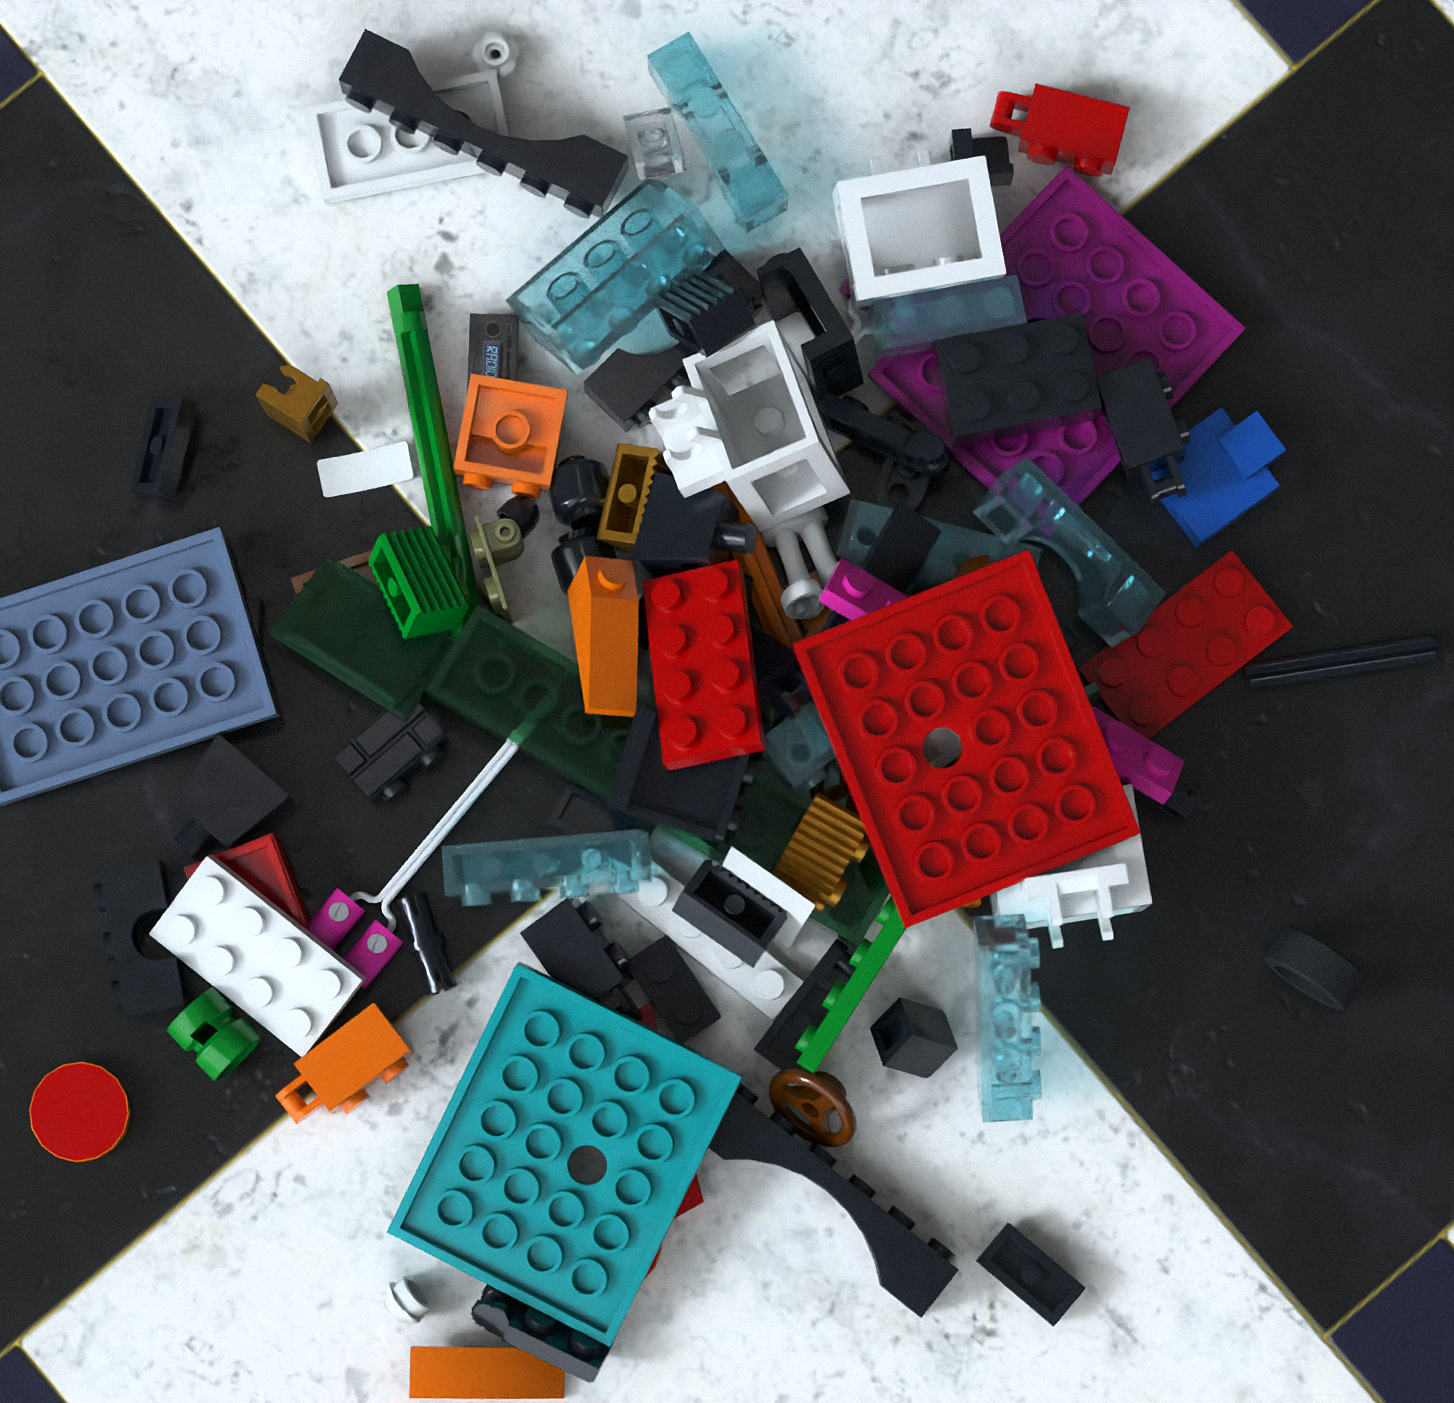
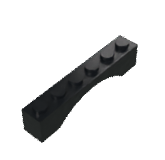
[339,29,629,219]
[709,1083,959,1318]

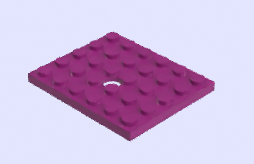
[867,165,1246,541]

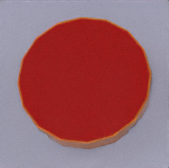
[29,1062,131,1162]

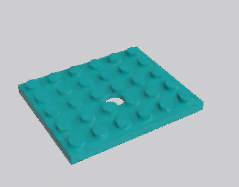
[387,962,744,1347]

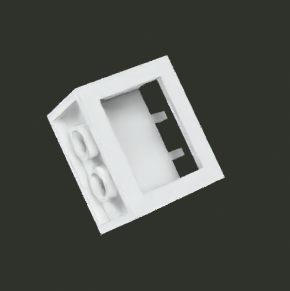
[832,148,1006,309]
[649,320,850,532]
[989,784,1152,949]

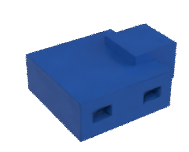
[1151,407,1286,549]

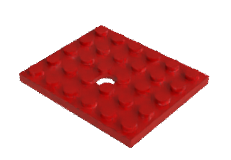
[791,550,1141,929]

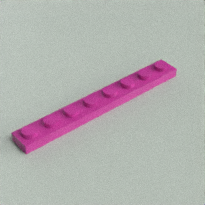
[818,558,1185,805]

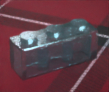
[867,275,1027,359]

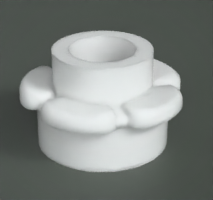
[472,31,519,78]
[385,1276,431,1323]

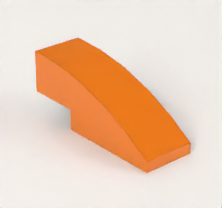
[409,1346,565,1399]

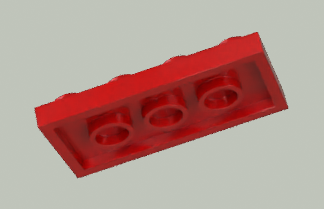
[1077,550,1293,739]
[642,560,766,771]

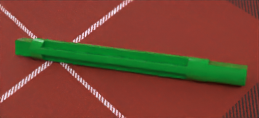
[387,284,487,645]

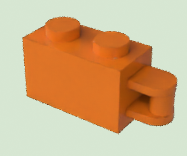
[275,1003,414,1124]

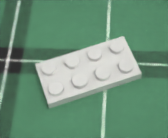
[305,69,509,204]
[149,854,367,1057]

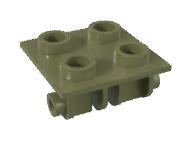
[469,514,524,624]

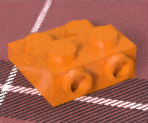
[453,373,568,499]

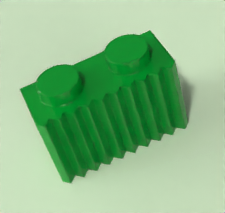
[368,525,470,639]

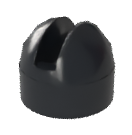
[497,496,540,539]

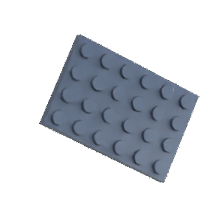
[0,527,280,806]

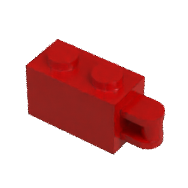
[989,83,1130,177]

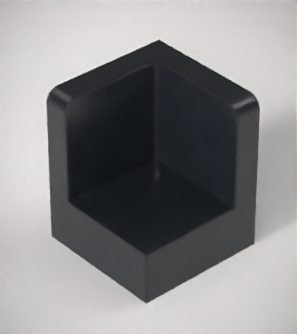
[949,128,1014,187]
[870,997,958,1078]

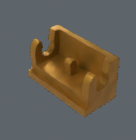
[255,365,338,443]

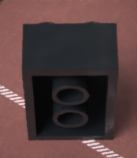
[933,313,1102,448]

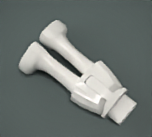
[761,506,838,619]

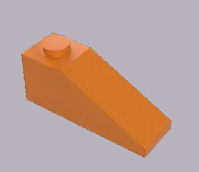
[567,556,639,717]

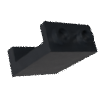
[757,247,864,404]
[606,708,759,844]

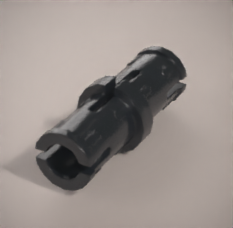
[396,892,457,996]

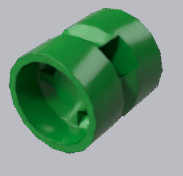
[167,987,262,1082]

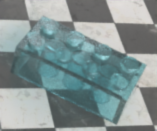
[505,174,725,376]

